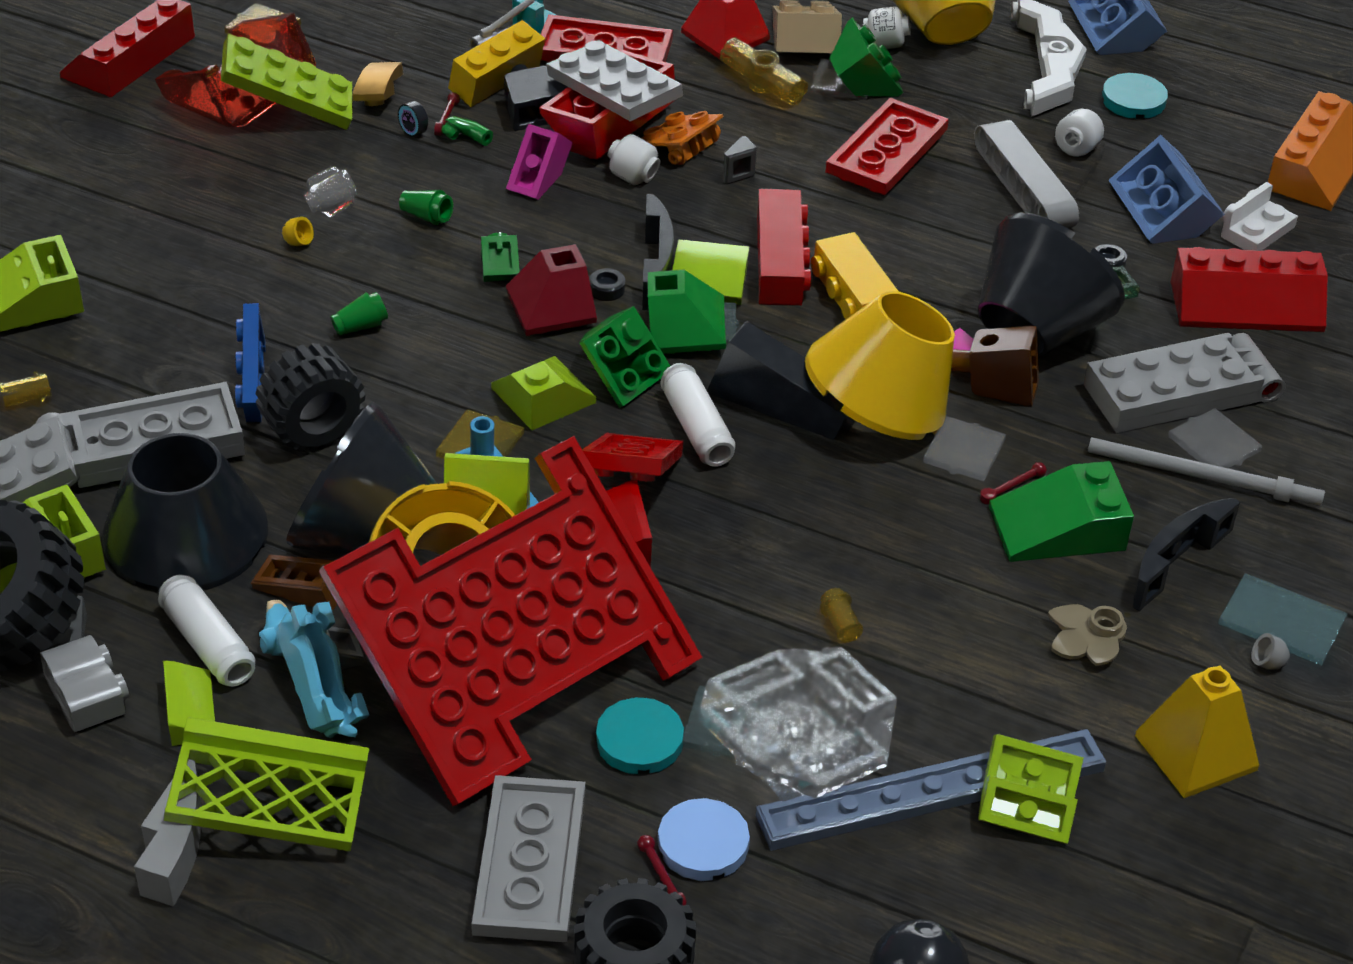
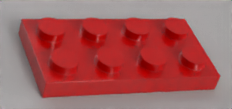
[541,14,673,62]
[825,98,949,195]
[582,433,683,481]

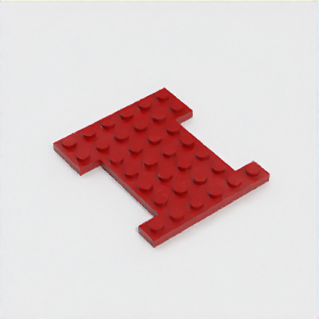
[319,436,703,806]

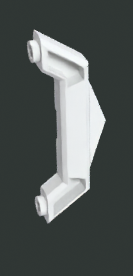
[1010,0,1087,117]

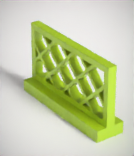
[164,717,369,851]

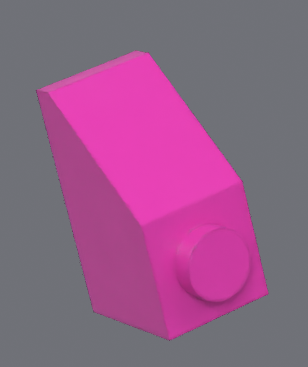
[506,124,573,200]

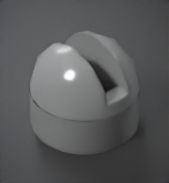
[1251,633,1290,670]

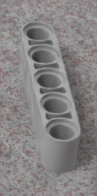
[974,120,1079,228]

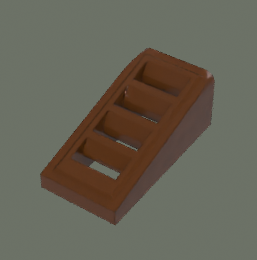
[251,554,337,611]

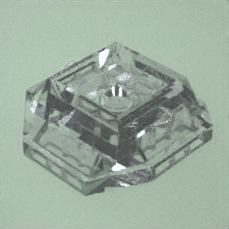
[699,647,897,802]

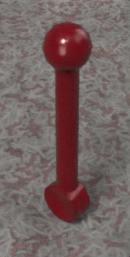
[434,92,460,136]
[980,462,1047,504]
[637,835,686,905]

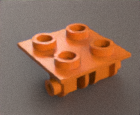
[641,111,723,165]

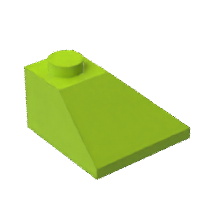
[491,356,596,431]

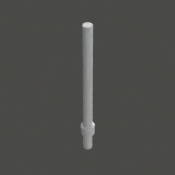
[1088,437,1325,506]

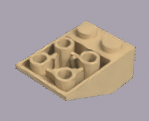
[772,0,842,53]

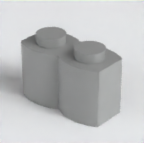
[40,635,129,732]

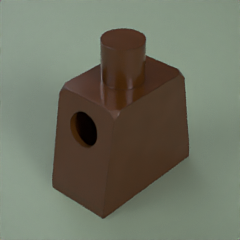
[951,326,1039,406]

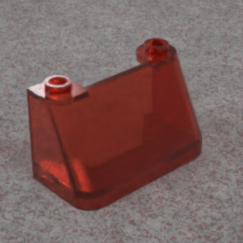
[155,12,316,128]

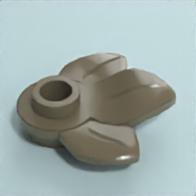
[1048,604,1127,666]

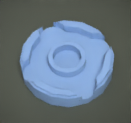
[658,798,750,881]

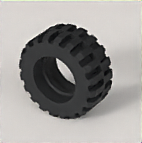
[0,500,84,672]

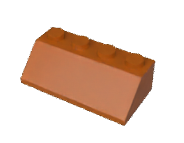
[1268,91,1353,211]

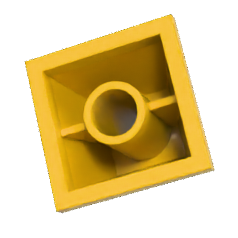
[1135,665,1259,798]

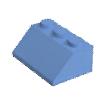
[1068,0,1167,55]
[1109,135,1225,244]

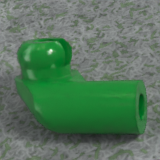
[441,116,493,146]

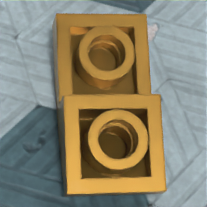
[352,62,403,106]

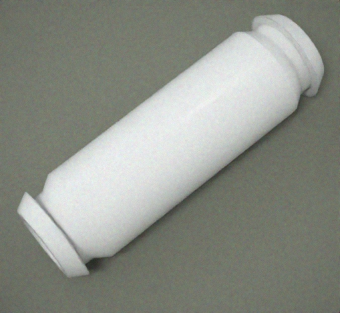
[661,363,736,466]
[158,575,255,687]

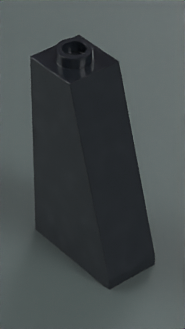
[707,321,856,440]

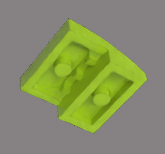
[673,240,749,305]
[978,734,1084,844]

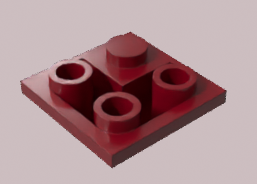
[506,244,597,336]

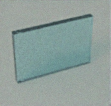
[1218,573,1347,665]

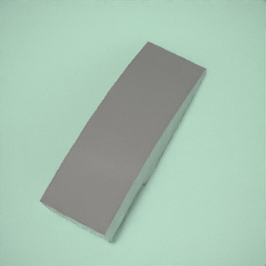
[134,759,202,907]

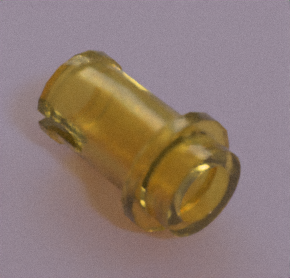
[0,371,52,407]
[820,588,863,643]

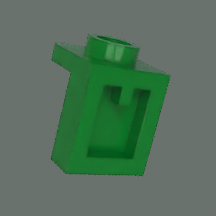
[481,232,520,282]

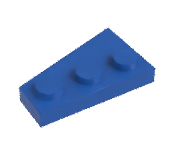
[235,303,266,422]

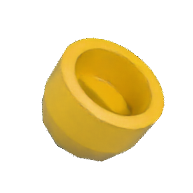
[282,216,314,246]

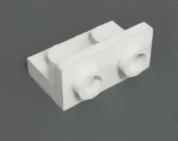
[1221,182,1298,251]

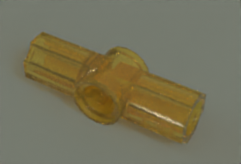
[720,37,808,106]

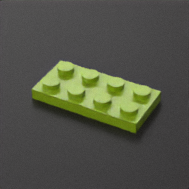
[221,33,352,130]

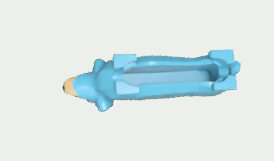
[259,600,369,738]

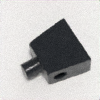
[504,64,568,131]

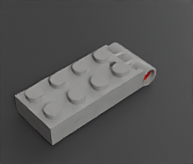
[1084,333,1286,433]
[35,382,245,488]

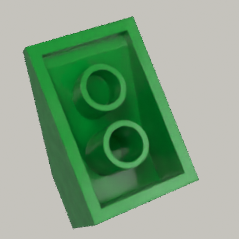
[989,461,1134,562]

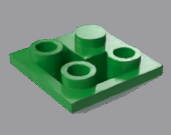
[830,17,904,97]
[648,270,726,354]
[579,306,670,408]

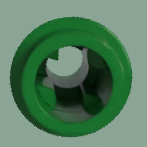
[399,190,453,225]
[330,292,388,337]

